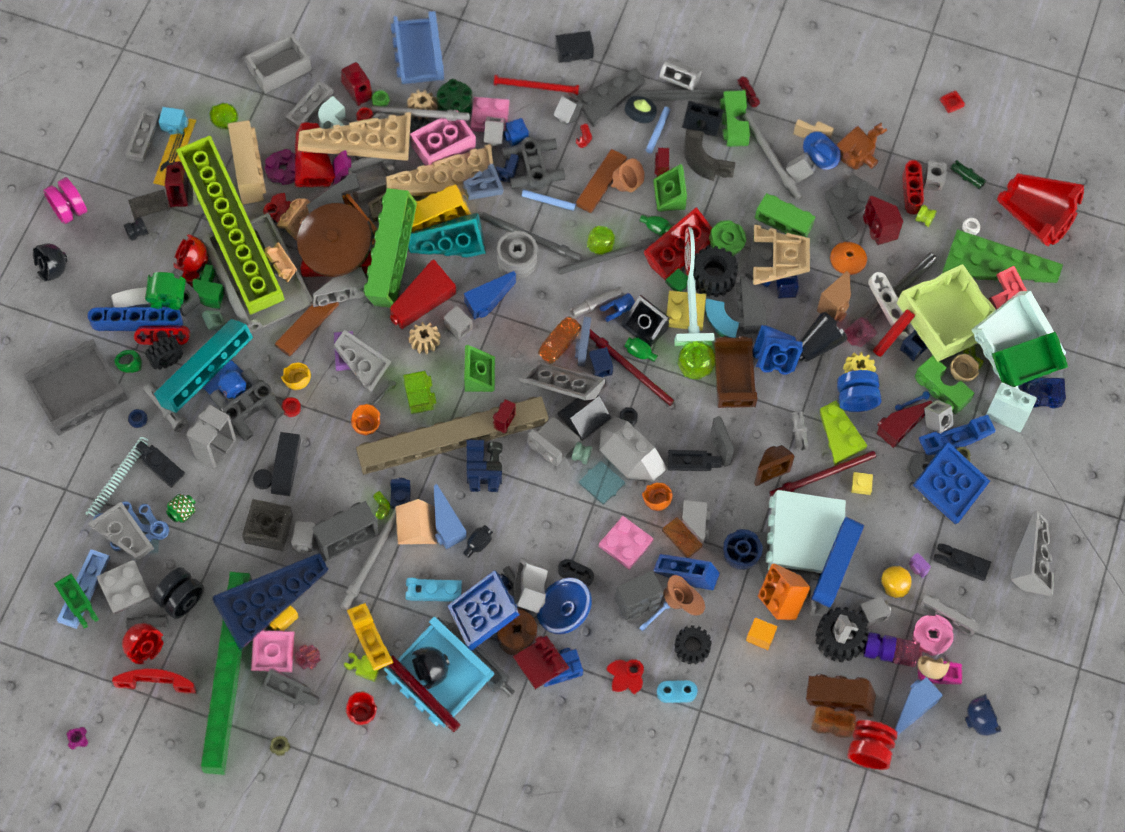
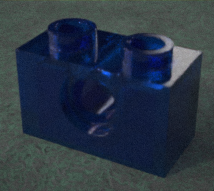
[1023,377,1066,409]

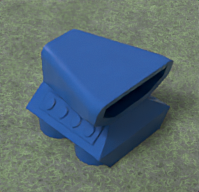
[752,325,802,375]

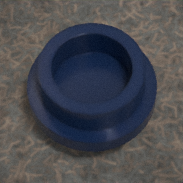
[128,409,148,428]

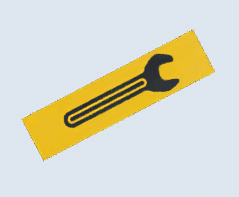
[153,118,196,186]

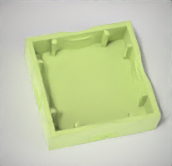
[897,264,996,362]

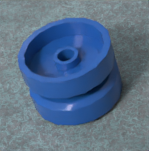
[837,370,881,412]

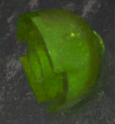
[677,341,715,380]

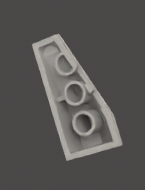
[1010,510,1054,596]

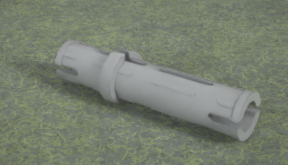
[569,286,624,319]

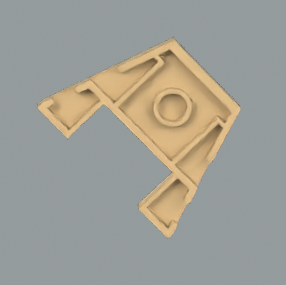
[753,225,810,285]

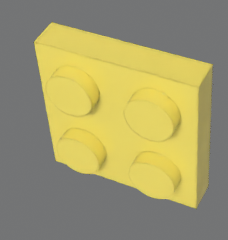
[666,291,706,331]

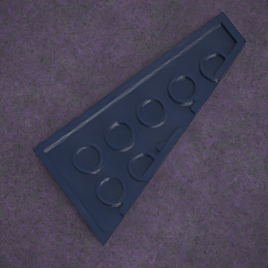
[212,553,329,650]

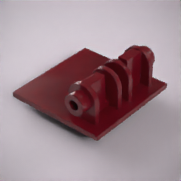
[513,635,569,690]

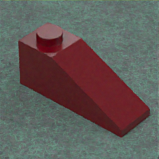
[876,400,933,448]

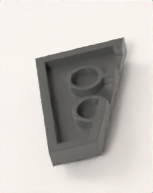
[745,223,773,285]

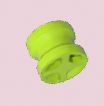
[915,205,937,227]

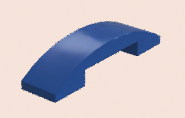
[918,415,996,455]

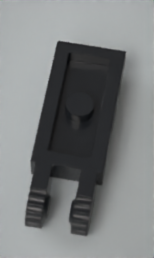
[933,543,991,581]

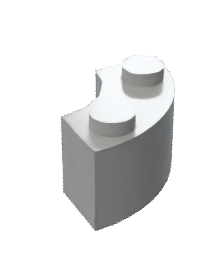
[513,558,548,613]

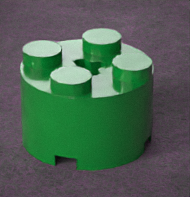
[145,272,186,310]

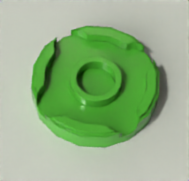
[709,220,746,256]

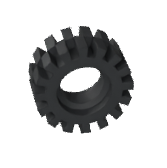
[145,336,183,370]
[674,625,712,665]

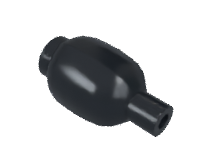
[463,525,493,558]

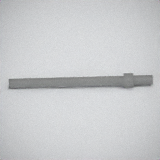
[371,106,470,121]
[742,113,802,200]
[340,507,396,610]

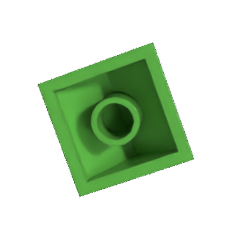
[653,164,687,212]
[464,345,495,392]

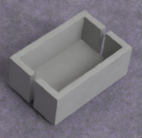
[245,33,312,94]
[187,405,236,470]

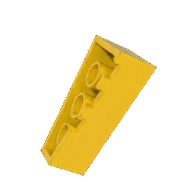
[411,184,471,233]

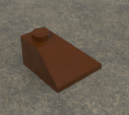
[754,445,795,486]

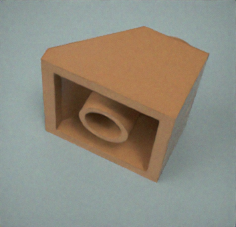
[817,271,851,322]

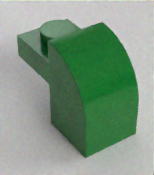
[193,264,225,309]

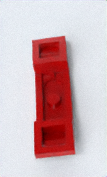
[112,669,197,694]

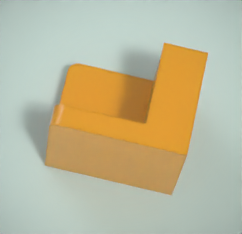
[746,618,778,650]

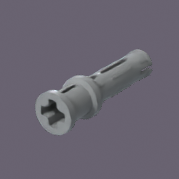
[143,382,188,432]

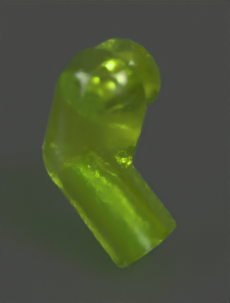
[963,345,984,369]
[373,491,390,520]

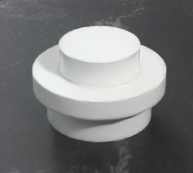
[962,218,981,235]

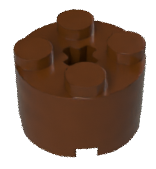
[497,609,537,655]

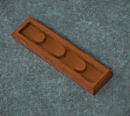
[576,149,627,213]
[275,302,339,357]

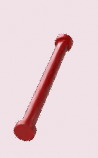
[494,75,580,96]

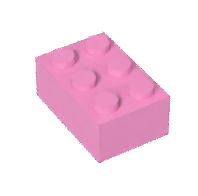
[410,110,476,166]

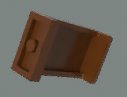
[714,336,758,408]

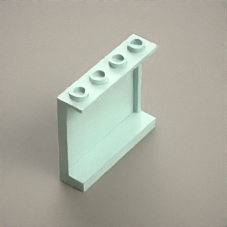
[972,291,1066,390]
[766,490,846,573]

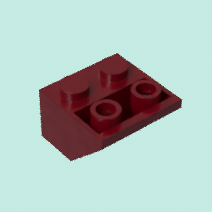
[863,196,904,245]

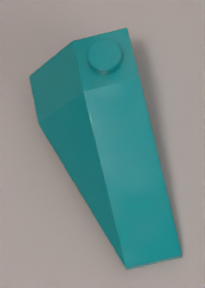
[408,213,486,258]

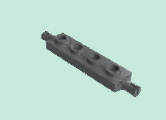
[437,617,515,697]

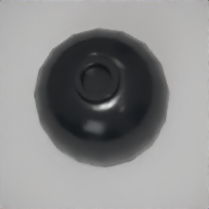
[33,243,68,282]
[412,647,450,689]

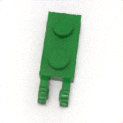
[54,573,99,629]

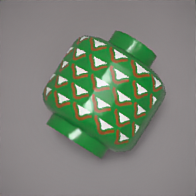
[166,494,196,523]

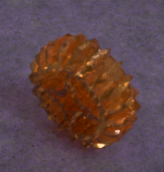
[538,316,582,364]

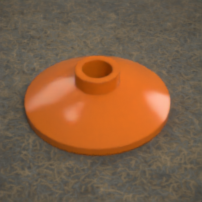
[830,242,867,275]

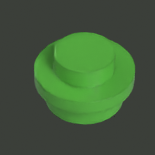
[372,90,390,106]

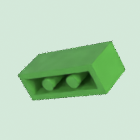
[755,193,815,237]

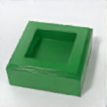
[665,268,688,292]

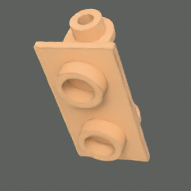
[264,242,297,282]

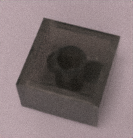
[242,499,293,551]

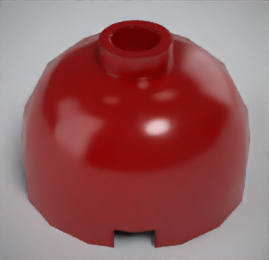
[173,234,208,273]
[122,623,164,665]

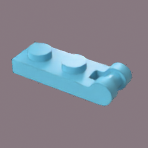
[405,578,462,602]

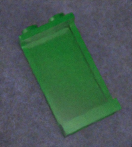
[992,332,1068,387]

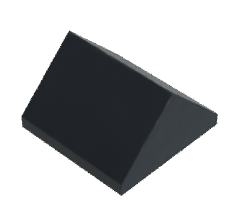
[621,295,670,347]
[557,395,611,441]

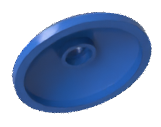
[537,578,592,634]

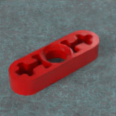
[134,326,190,345]

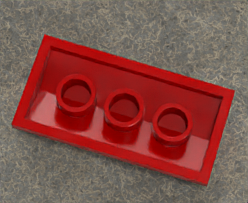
[643,207,713,280]

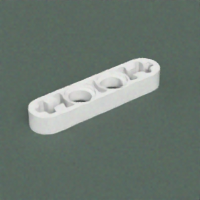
[868,272,914,340]

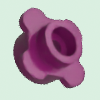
[66,727,89,750]

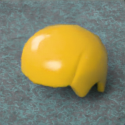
[281,362,311,390]
[881,566,912,598]

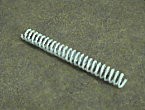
[85,437,148,517]

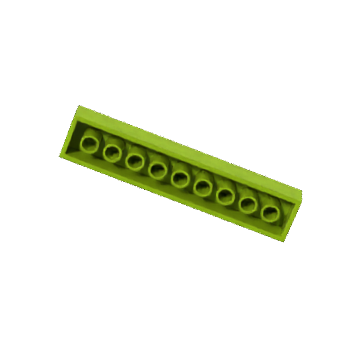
[176,135,285,315]

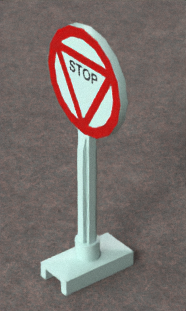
[674,227,714,346]

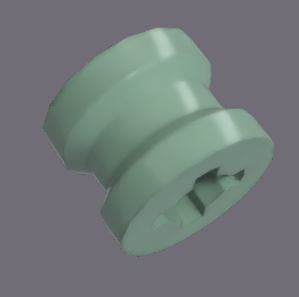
[571,442,592,465]

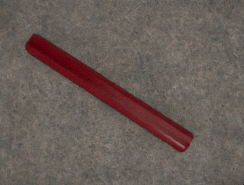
[388,655,461,732]

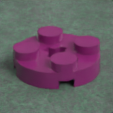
[265,149,295,185]

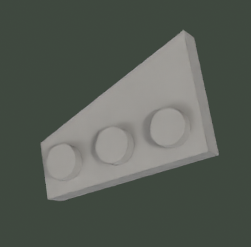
[333,329,391,393]

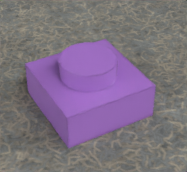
[909,552,931,578]

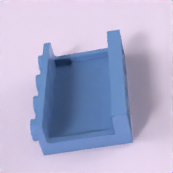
[391,11,444,84]

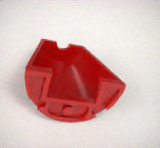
[997,173,1084,246]

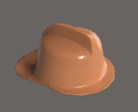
[611,158,645,193]
[663,575,705,616]

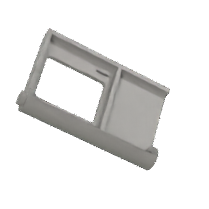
[202,213,313,333]

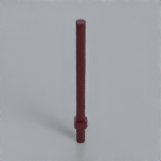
[589,329,675,406]
[769,451,876,497]

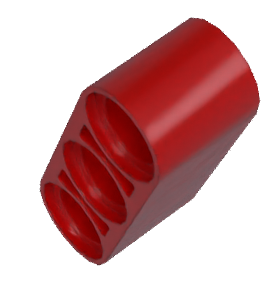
[902,160,924,215]

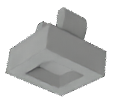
[832,614,858,643]

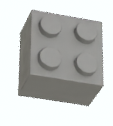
[96,560,151,615]

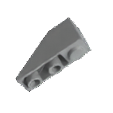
[313,267,367,307]

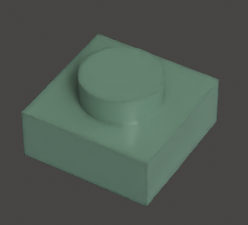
[201,310,226,330]

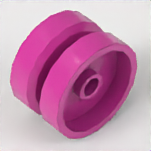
[43,177,87,225]

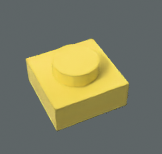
[851,472,873,495]

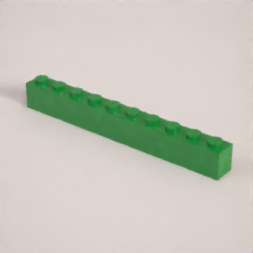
[201,572,252,775]

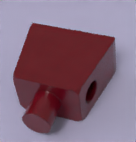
[341,62,373,106]
[165,161,189,207]

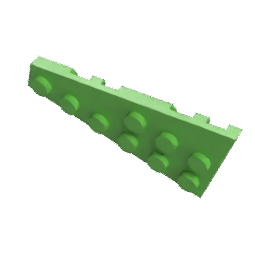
[942,230,1063,283]

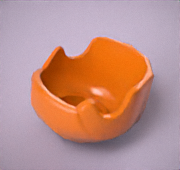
[351,404,380,436]
[642,482,673,511]

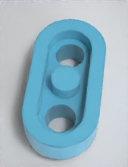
[657,680,698,703]

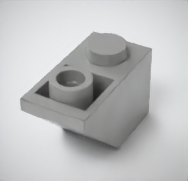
[681,500,710,546]

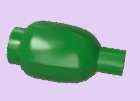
[639,215,673,236]
[624,337,658,362]

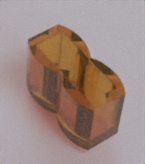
[811,707,857,738]

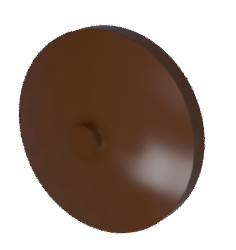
[297,203,372,277]

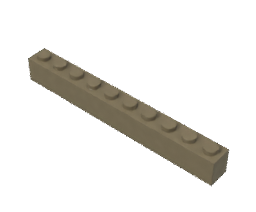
[356,396,548,475]

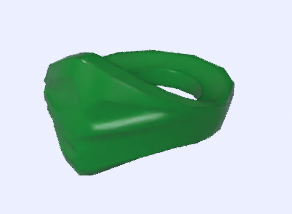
[114,350,142,373]

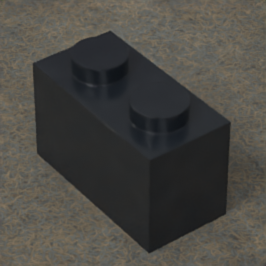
[555,31,594,63]

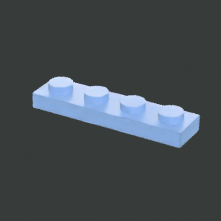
[57,549,110,629]

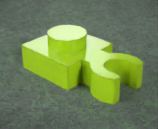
[344,653,380,682]

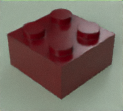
[654,148,669,177]
[493,399,516,434]

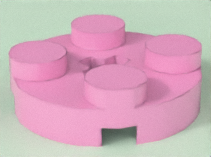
[912,615,954,656]

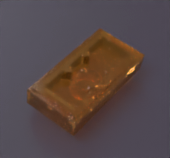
[662,517,703,558]

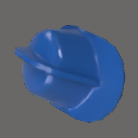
[803,131,841,170]

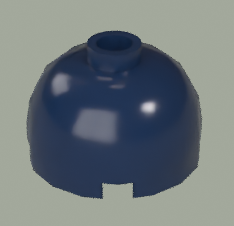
[723,529,763,570]
[965,694,1002,736]

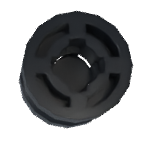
[124,217,149,241]

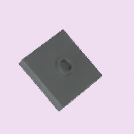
[710,416,734,467]

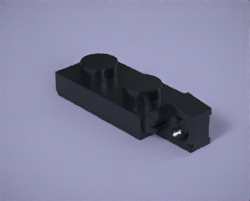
[136,441,185,488]
[668,450,722,471]

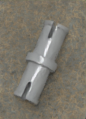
[791,411,809,451]

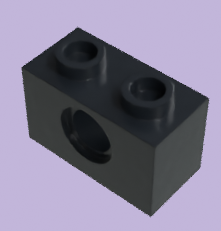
[682,101,724,137]

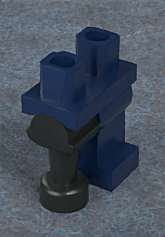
[467,440,503,492]

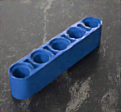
[88,307,183,331]
[811,516,864,608]

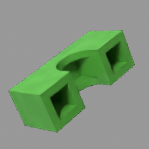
[720,91,750,147]
[914,355,975,415]

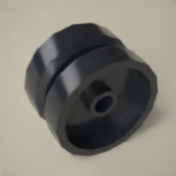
[152,567,204,619]

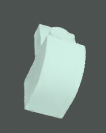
[319,96,346,129]

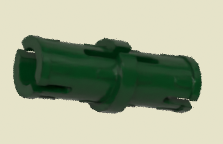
[950,160,986,190]

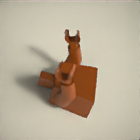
[837,122,888,170]

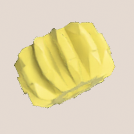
[843,352,876,373]

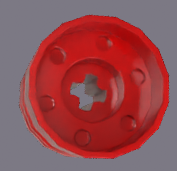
[847,720,898,770]

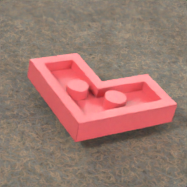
[989,266,1027,310]

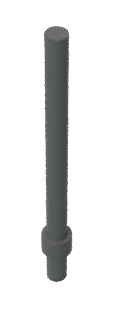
[481,212,582,261]
[558,236,661,275]

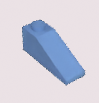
[434,484,467,549]
[894,677,943,735]

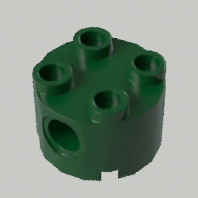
[437,79,473,115]

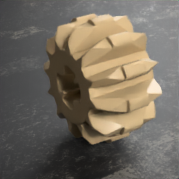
[407,90,437,120]
[409,321,441,354]

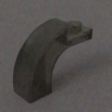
[684,129,736,181]

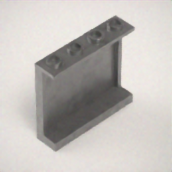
[24,339,127,436]

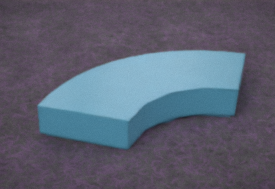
[705,298,739,338]

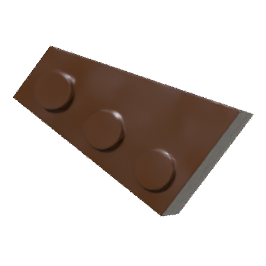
[806,674,876,717]

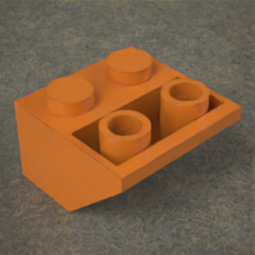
[758,564,811,620]

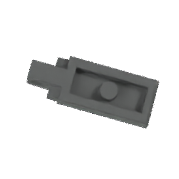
[262,668,319,706]

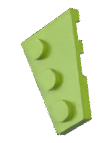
[819,400,868,466]

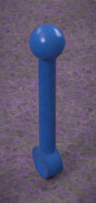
[895,391,930,411]

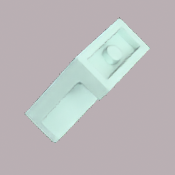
[986,383,1037,432]

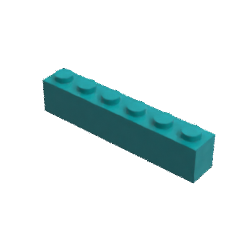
[154,319,253,413]

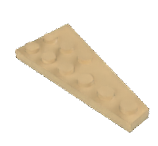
[298,112,411,161]
[386,144,493,196]

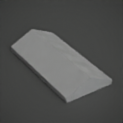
[519,360,605,400]

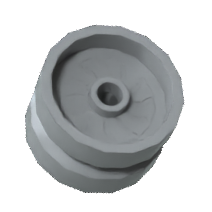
[497,231,538,279]

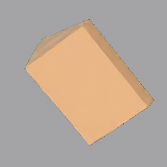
[395,499,437,544]

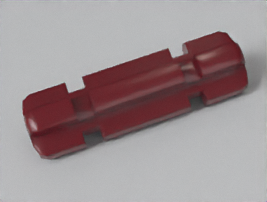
[737,76,760,108]

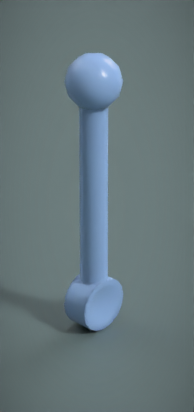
[639,601,670,631]

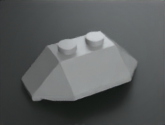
[600,417,667,482]

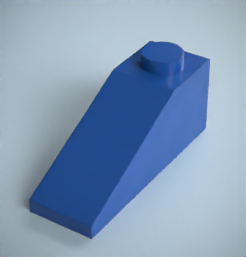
[464,271,516,319]
[653,554,720,590]

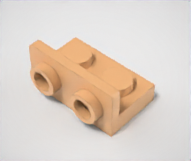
[277,199,310,241]

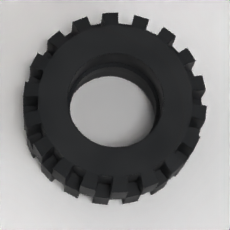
[693,246,738,297]
[815,607,869,662]

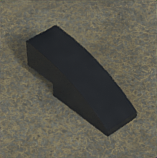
[271,432,301,497]

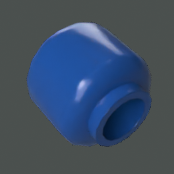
[218,371,247,399]

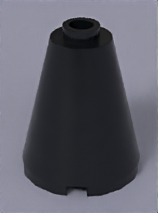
[799,312,848,362]

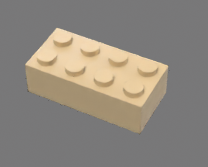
[228,120,266,204]

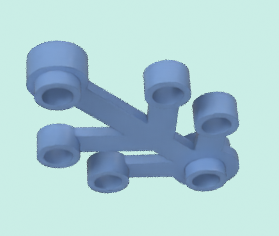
[93,501,169,551]

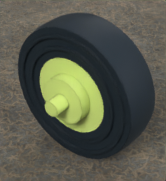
[625,96,657,123]

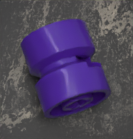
[863,632,897,662]

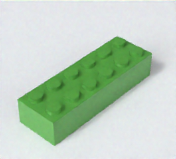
[364,188,417,308]

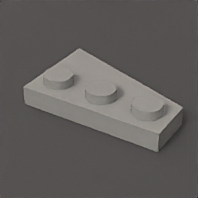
[88,502,154,560]

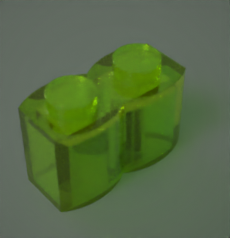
[403,370,437,414]

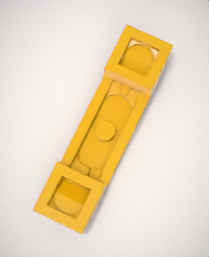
[347,603,393,671]

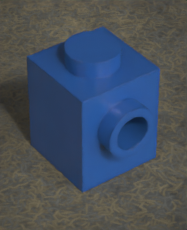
[503,118,529,147]

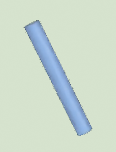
[646,107,671,154]
[522,189,576,211]

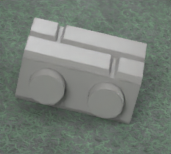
[659,57,702,90]

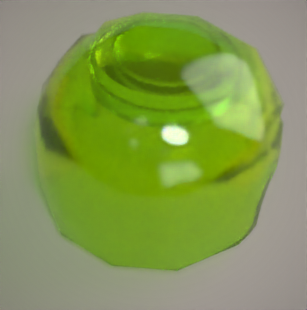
[209,102,239,130]
[587,226,615,255]

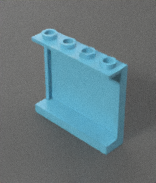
[383,616,494,727]

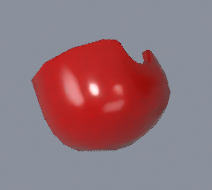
[346,691,377,725]

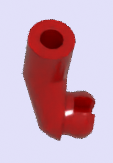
[576,124,592,148]

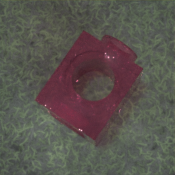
[844,317,878,347]
[891,638,923,667]

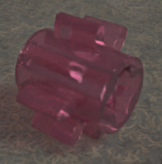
[295,644,321,670]

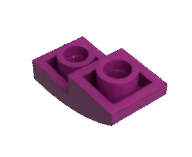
[332,150,352,185]

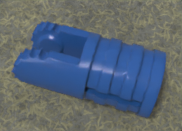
[599,293,635,322]

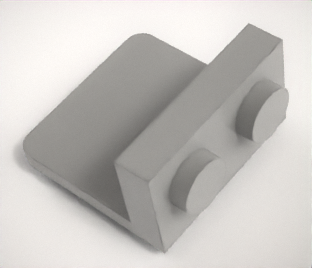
[527,417,580,467]

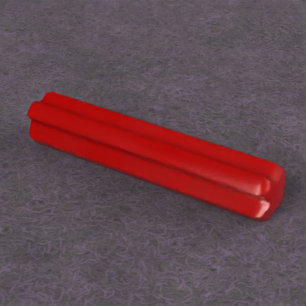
[873,309,915,357]

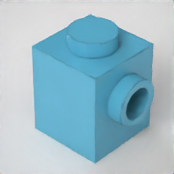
[159,107,188,135]

